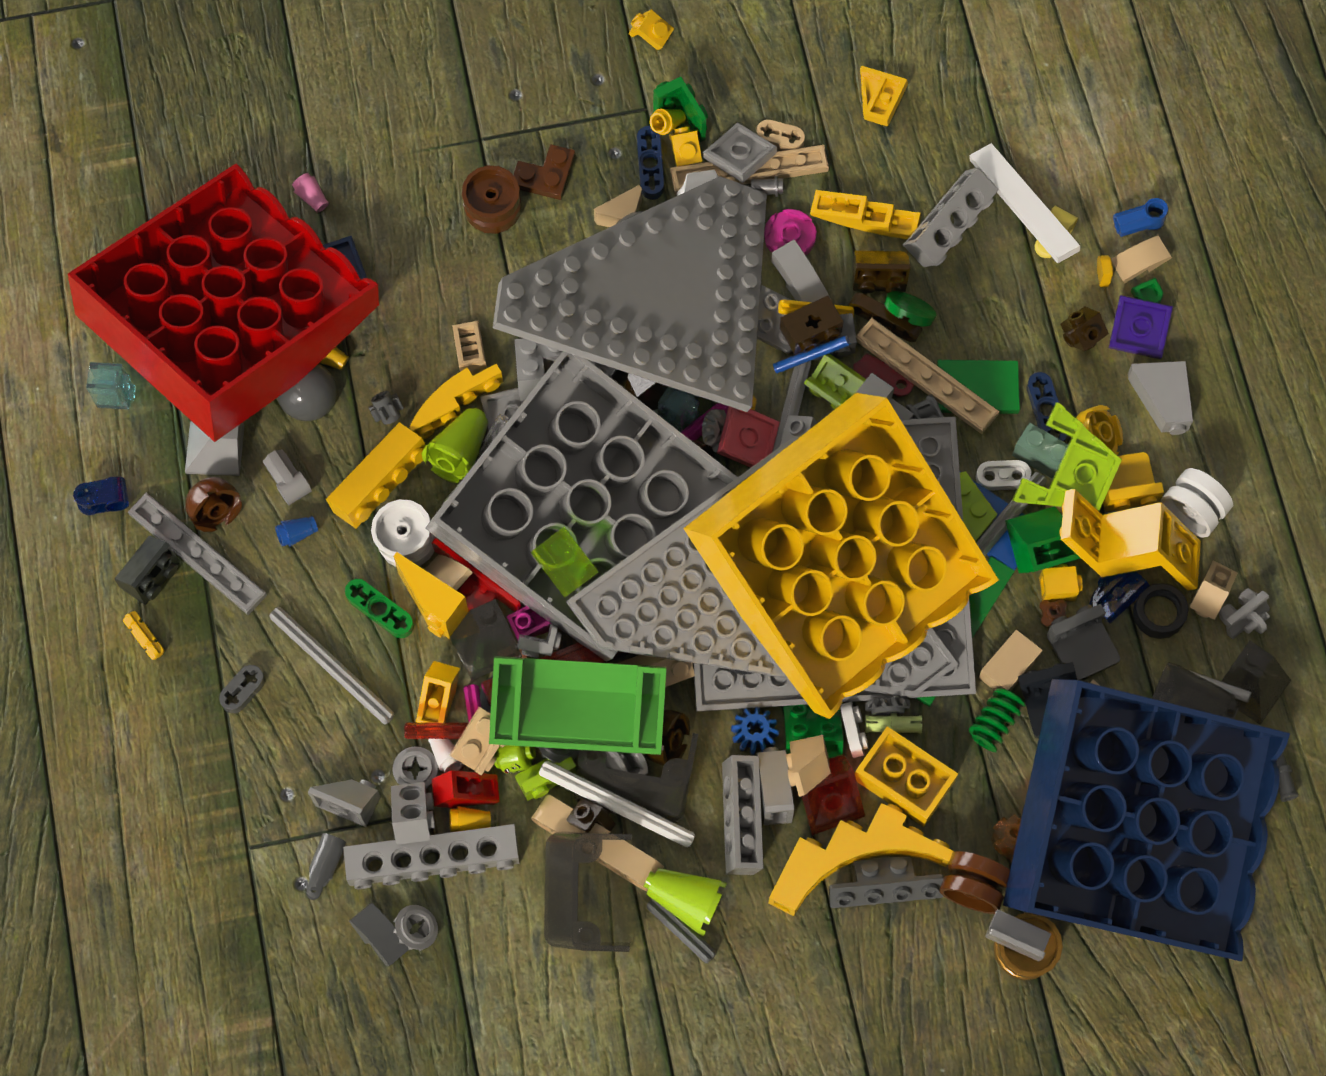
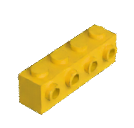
[326,422,426,529]

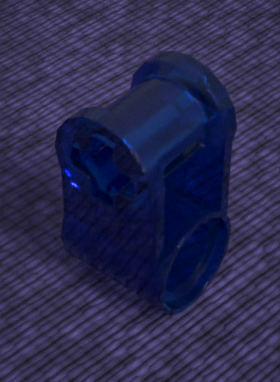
[73,477,129,515]

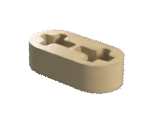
[756,120,805,151]

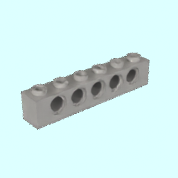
[343,824,520,889]

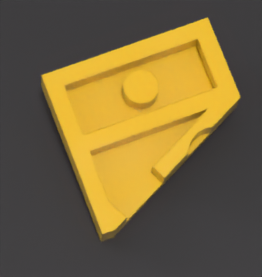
[860,66,908,127]

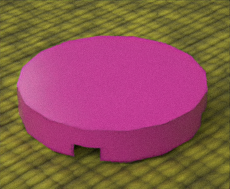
[764,209,817,255]

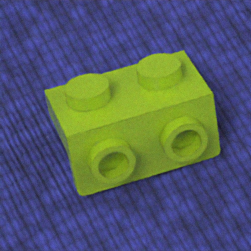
[804,354,866,409]
[515,757,577,801]

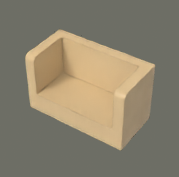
[979,630,1043,692]

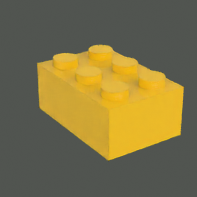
[853,726,958,827]

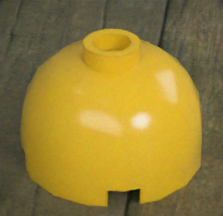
[1076,405,1123,455]

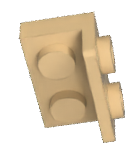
[450,707,505,775]

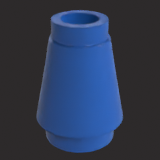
[275,516,318,547]

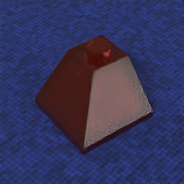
[801,754,865,835]

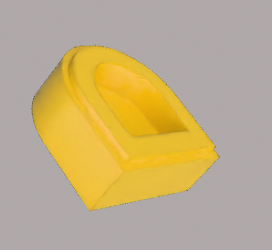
[1097,255,1113,287]

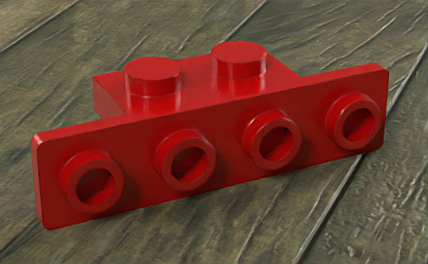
[432,538,521,619]

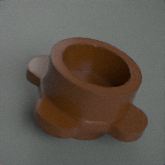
[1039,599,1068,627]

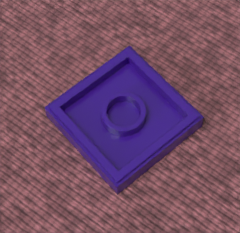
[1108,295,1173,359]

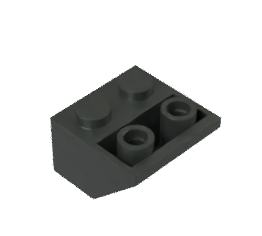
[115,536,179,605]

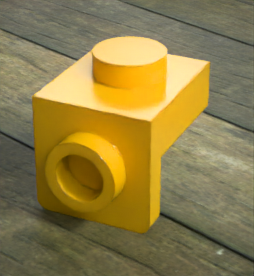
[628,9,674,50]
[669,126,702,167]

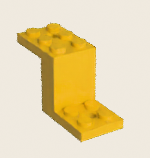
[1060,489,1201,591]

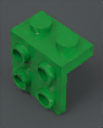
[653,76,708,142]

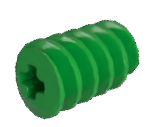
[969,688,1026,753]

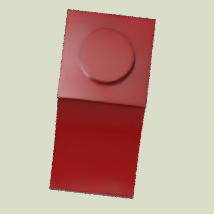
[432,770,500,808]

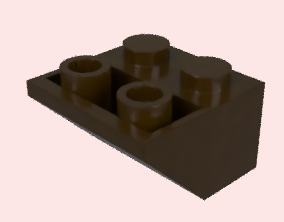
[853,250,910,294]

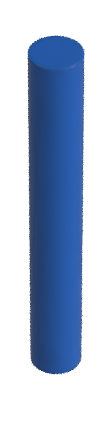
[773,335,850,374]

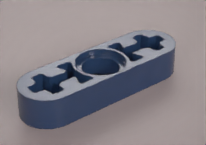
[637,126,664,200]
[1027,372,1067,442]

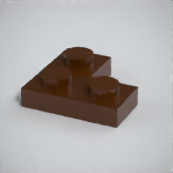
[513,144,576,200]

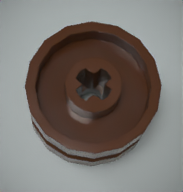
[462,165,522,234]
[940,851,1010,914]

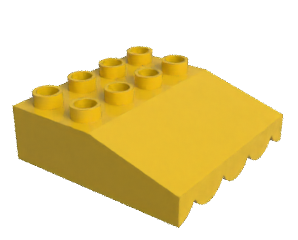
[683,393,999,719]

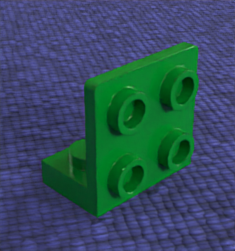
[784,705,843,766]

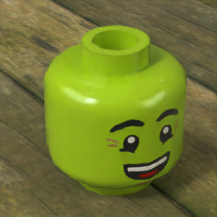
[494,745,536,774]

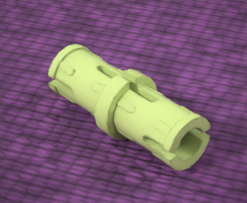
[865,713,922,733]

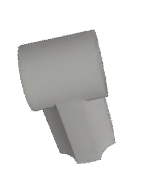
[263,449,312,506]

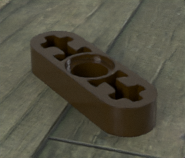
[848,293,922,342]

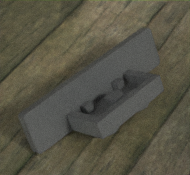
[829,856,944,908]

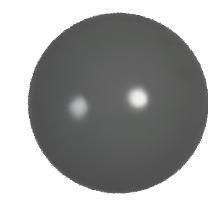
[277,364,337,421]

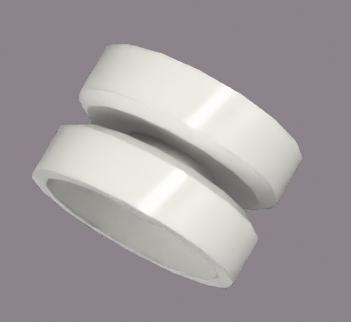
[1161,468,1233,538]
[371,499,438,567]

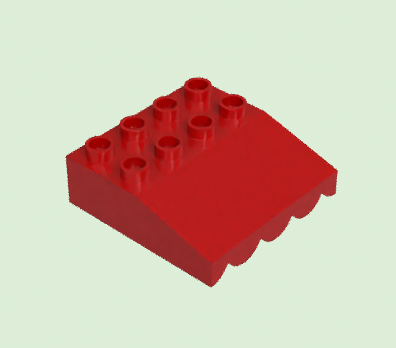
[67,163,379,442]

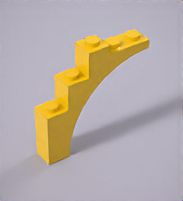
[768,803,954,916]

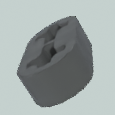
[219,665,265,714]

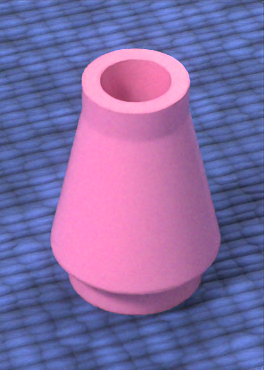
[292,173,329,213]

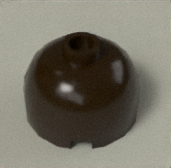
[644,710,690,767]

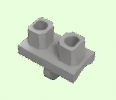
[1219,588,1270,639]

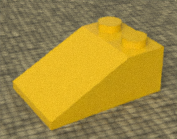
[393,552,469,639]

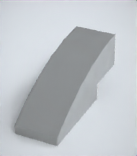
[771,240,832,302]

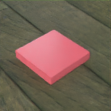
[717,406,780,468]

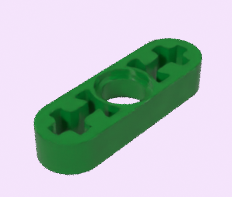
[345,579,414,638]

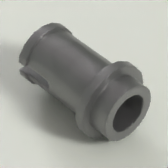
[751,176,783,197]

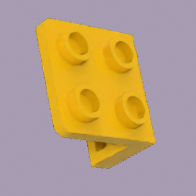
[1103,452,1164,512]

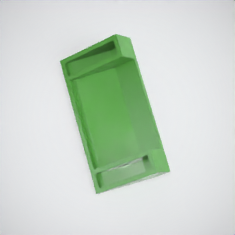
[489,656,666,755]

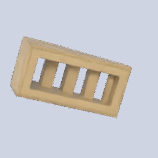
[452,321,487,376]

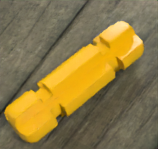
[123,611,165,660]

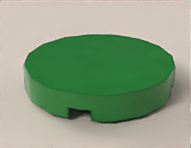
[884,291,937,327]

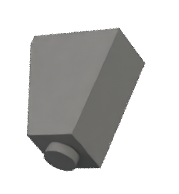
[1127,361,1193,435]
[757,747,794,825]

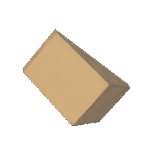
[594,185,642,227]

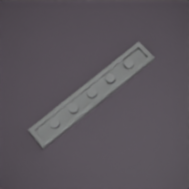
[128,492,267,615]

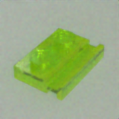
[530,527,598,598]

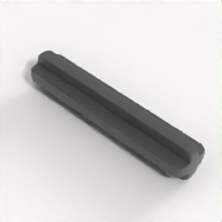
[647,899,716,963]

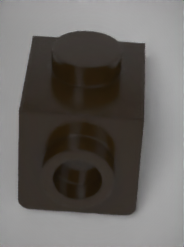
[567,798,616,833]

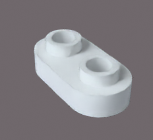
[976,460,1031,490]
[841,701,869,758]

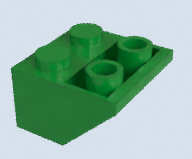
[1005,506,1080,573]

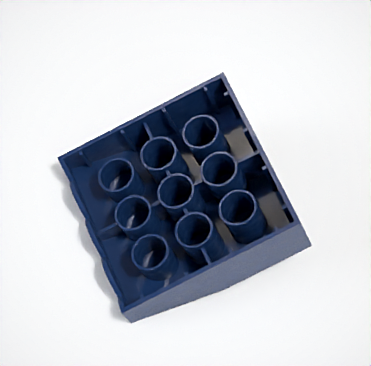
[1003,679,1290,961]

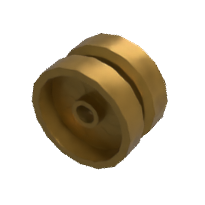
[994,913,1063,980]

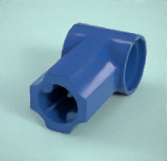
[1113,198,1168,237]

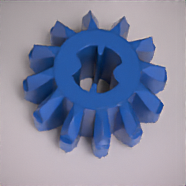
[731,706,779,755]

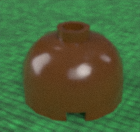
[186,477,242,532]

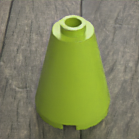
[421,408,488,483]
[644,868,727,936]

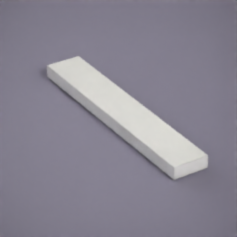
[969,143,1080,263]

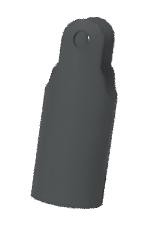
[306,833,346,900]

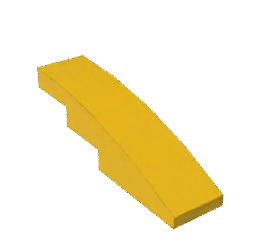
[810,190,921,239]

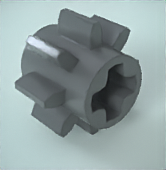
[368,391,404,425]

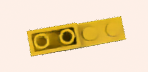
[409,364,503,439]

